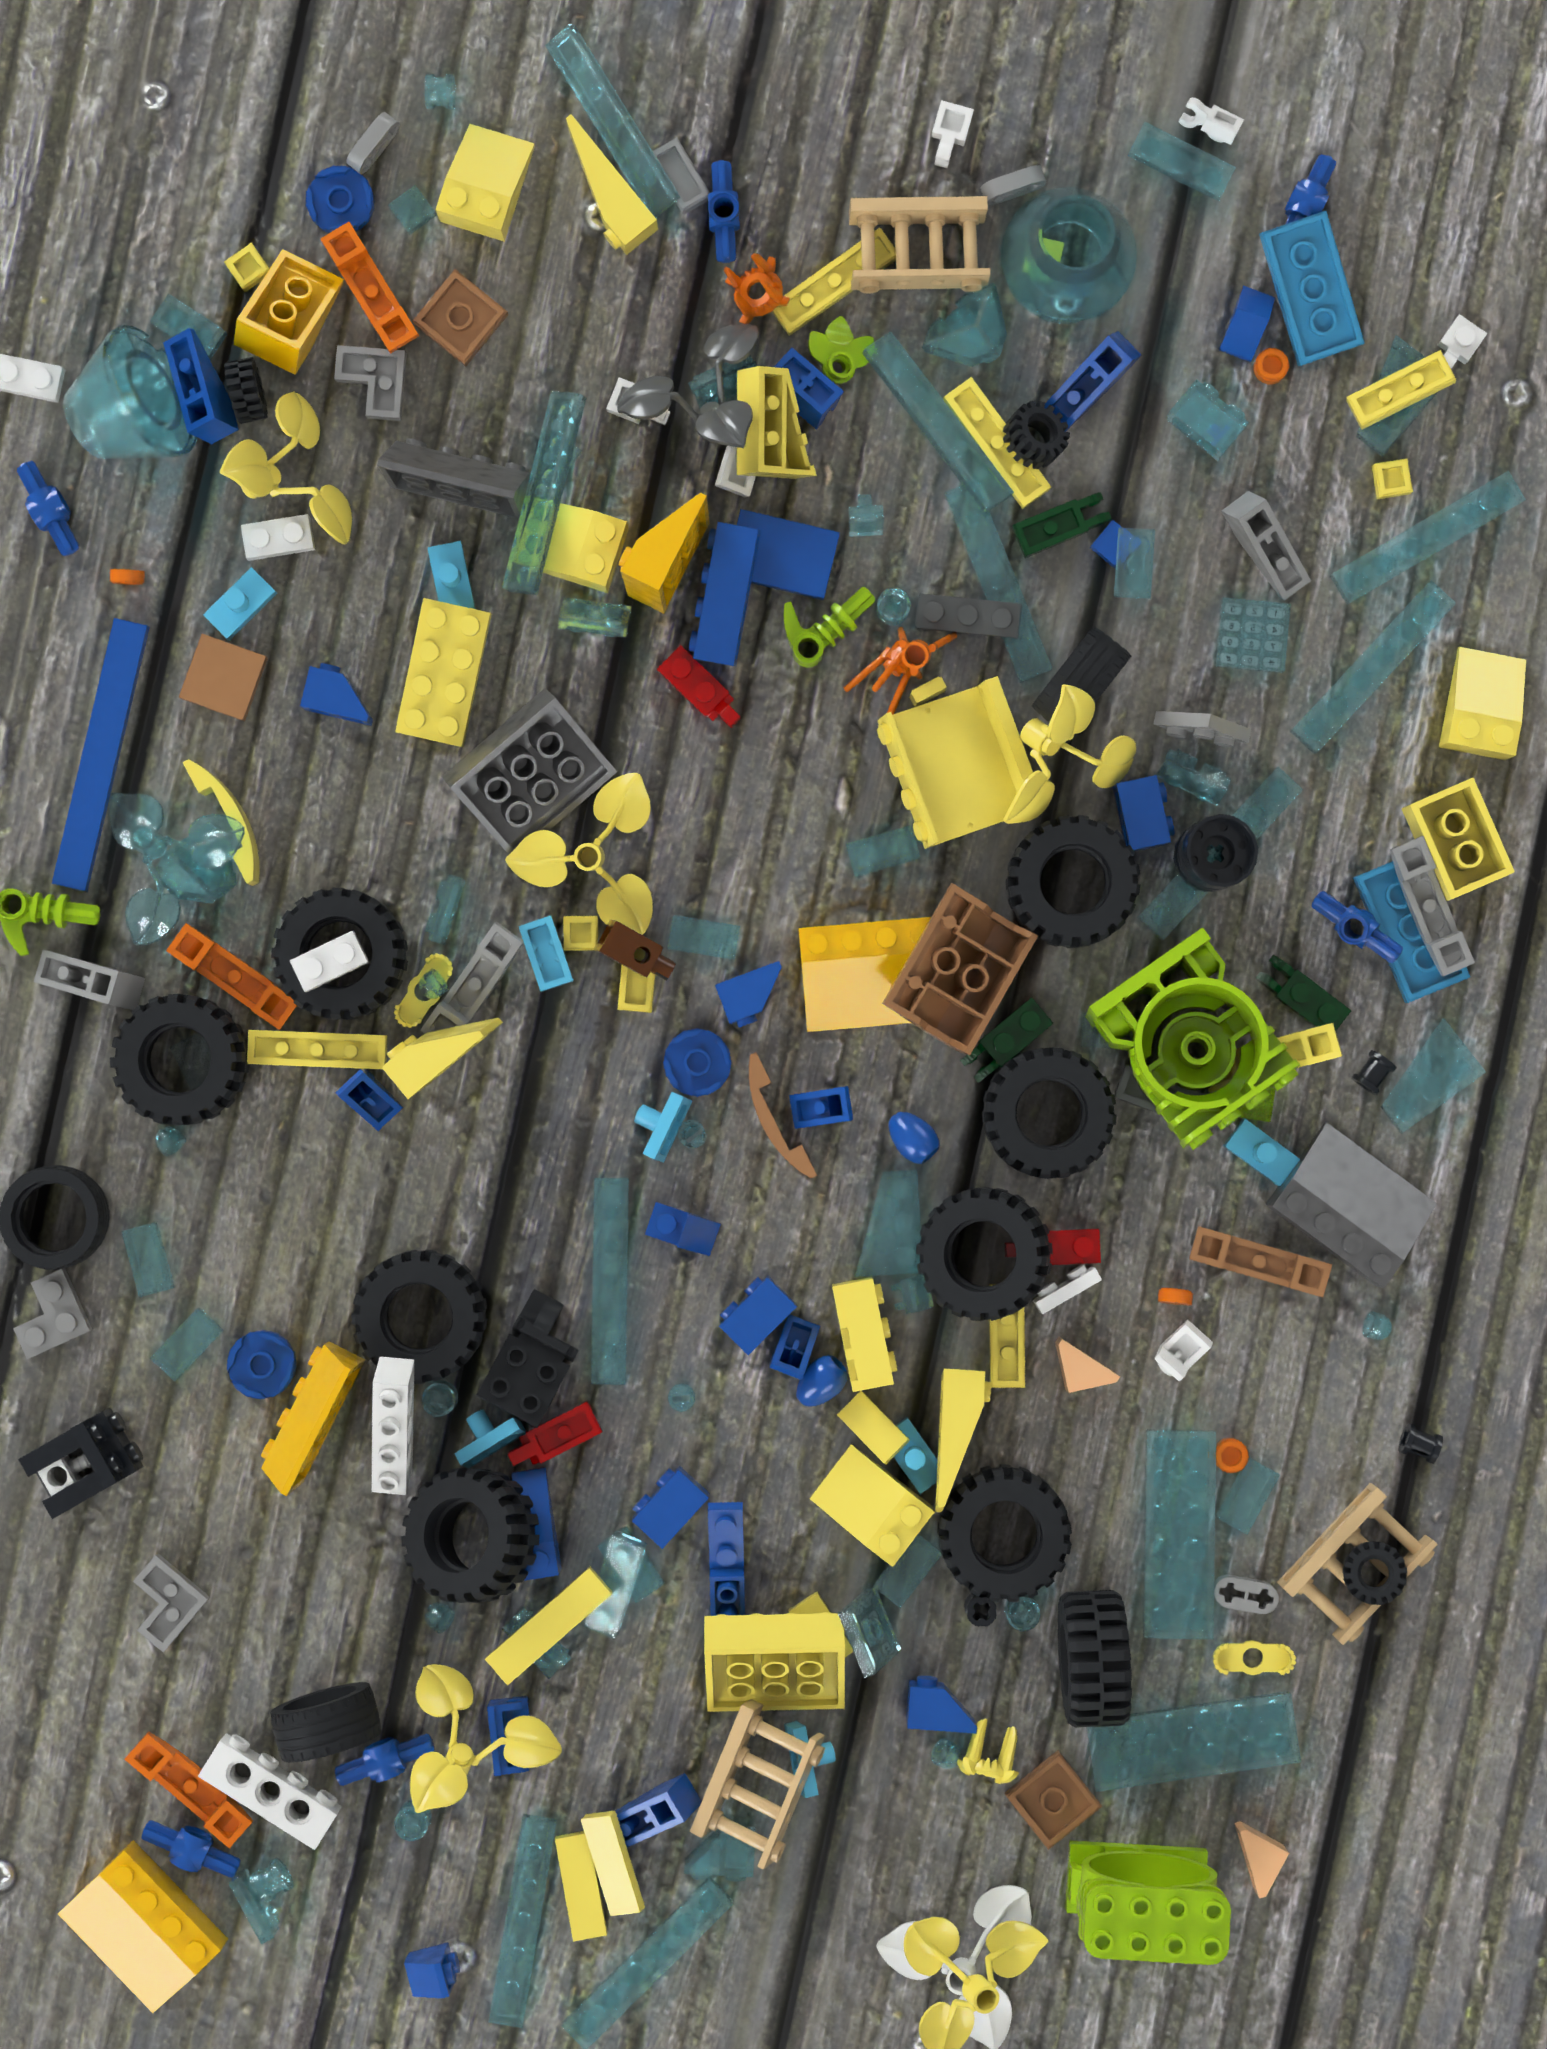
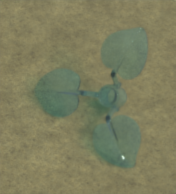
[109,793,245,946]

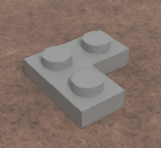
[334,345,407,421]
[1154,711,1251,747]
[13,1268,93,1359]
[133,1553,210,1652]

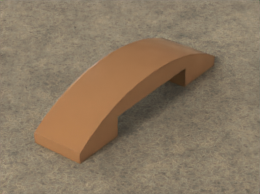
[749,1052,817,1178]
[1189,1226,1333,1298]

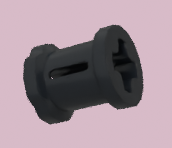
[1351,1050,1397,1096]
[1398,1423,1443,1464]
[964,1593,997,1627]

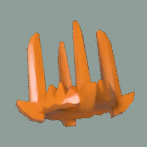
[724,253,790,324]

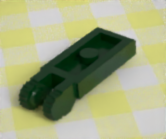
[1012,492,1112,558]
[1256,955,1352,1031]
[960,997,1054,1083]

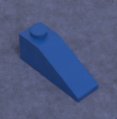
[163,328,239,444]
[1044,331,1142,432]
[512,1467,562,1581]
[615,1773,702,1847]

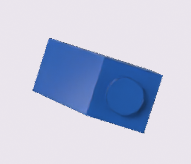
[300,663,373,726]
[715,961,782,1028]
[906,1676,977,1734]

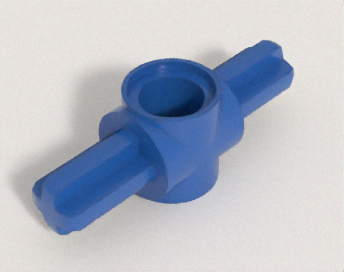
[1284,154,1336,224]
[708,160,740,263]
[17,461,79,556]
[1311,891,1403,963]
[334,1733,435,1786]
[141,1820,241,1878]

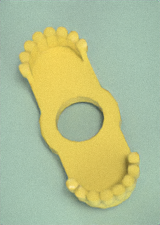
[394,953,453,1028]
[1213,1640,1296,1675]

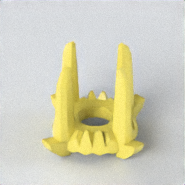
[957,1718,1019,1784]

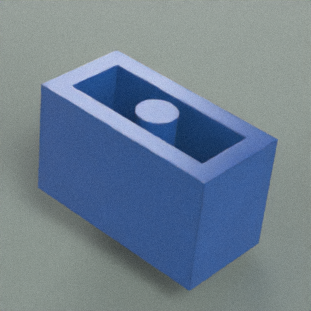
[1113,775,1175,852]
[719,1276,797,1355]
[632,1466,710,1549]

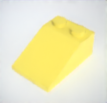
[436,124,535,242]
[511,497,629,593]
[1439,647,1526,760]
[382,1017,503,1099]
[810,1444,935,1567]

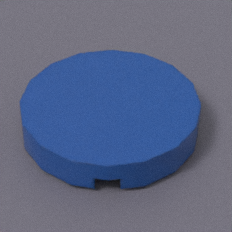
[306,166,374,233]
[663,1028,732,1097]
[227,1330,297,1399]

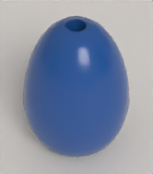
[888,1112,940,1164]
[796,1355,848,1407]

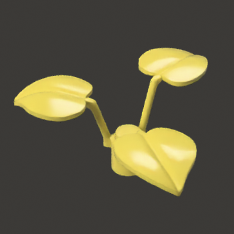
[220,391,352,545]
[1003,684,1136,824]
[505,773,653,935]
[410,1664,562,1813]
[904,1917,1049,2049]

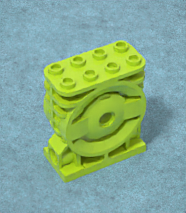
[1085,927,1300,1150]
[1065,1840,1231,1965]

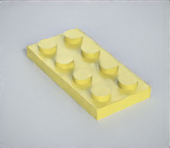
[395,598,492,747]

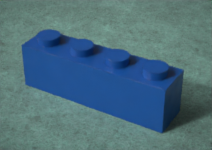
[689,522,761,666]

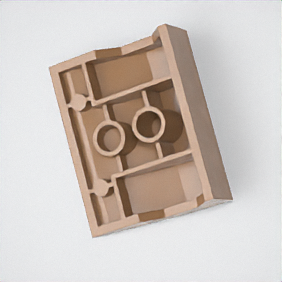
[882,883,1038,1055]

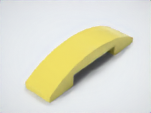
[182,759,260,886]
[1208,1023,1343,1092]

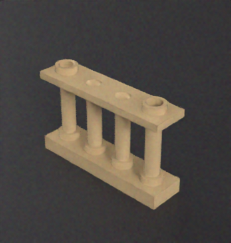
[849,196,990,294]
[1277,1483,1438,1645]
[690,1699,825,1869]

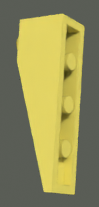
[566,114,658,255]
[935,1368,991,1512]

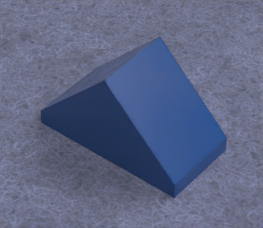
[1219,285,1275,362]
[335,1069,403,1131]
[769,1314,820,1380]

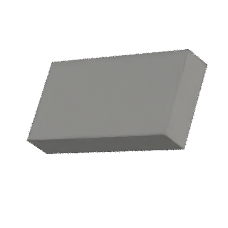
[648,137,710,216]

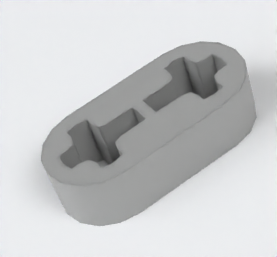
[346,112,400,175]
[980,165,1047,205]
[1212,1575,1279,1614]

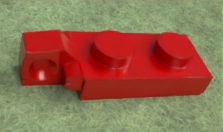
[657,645,741,728]
[1005,1228,1101,1265]
[507,1400,603,1466]

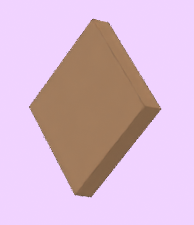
[412,269,509,367]
[179,634,268,722]
[1005,1750,1102,1850]

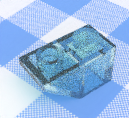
[684,1826,756,1882]

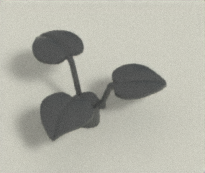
[617,324,759,448]

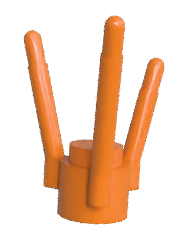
[897,627,957,680]
[844,641,912,715]

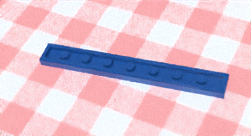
[51,618,150,892]

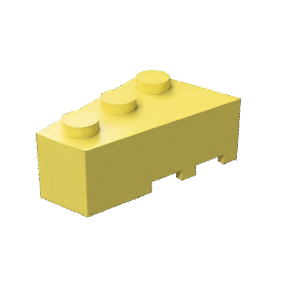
[737,366,817,479]
[832,1277,897,1392]

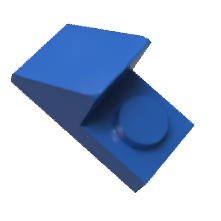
[789,1086,853,1129]
[645,1202,721,1256]

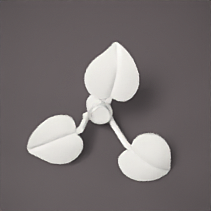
[876,1885,1032,2049]

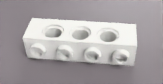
[372,1357,415,1495]
[198,1733,342,1850]

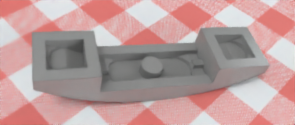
[1390,836,1475,976]
[420,921,524,1033]

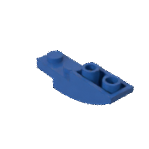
[708,1502,745,1616]

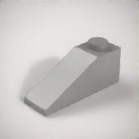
[1221,491,1311,601]
[34,949,145,1010]

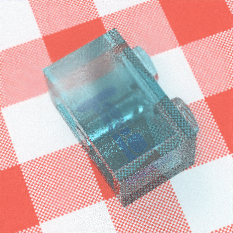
[1166,379,1249,461]

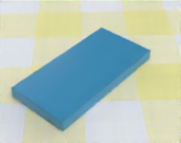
[1259,211,1365,366]
[1353,861,1471,1003]

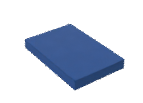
[737,509,840,600]

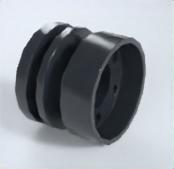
[1173,814,1258,892]

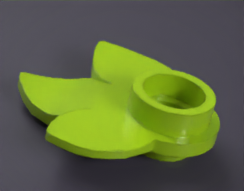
[808,316,874,384]

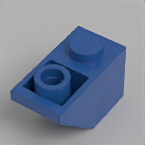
[404,1942,460,1998]

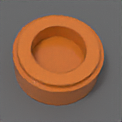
[1253,348,1289,384]
[110,569,145,585]
[1158,1288,1193,1306]
[1213,1438,1249,1473]

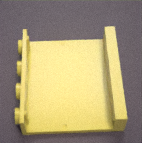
[877,676,1033,849]

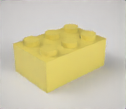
[1401,777,1515,901]

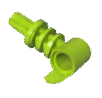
[783,587,876,668]
[0,888,100,956]

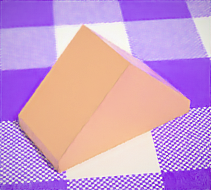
[1055,1337,1120,1393]
[1234,1821,1289,1899]

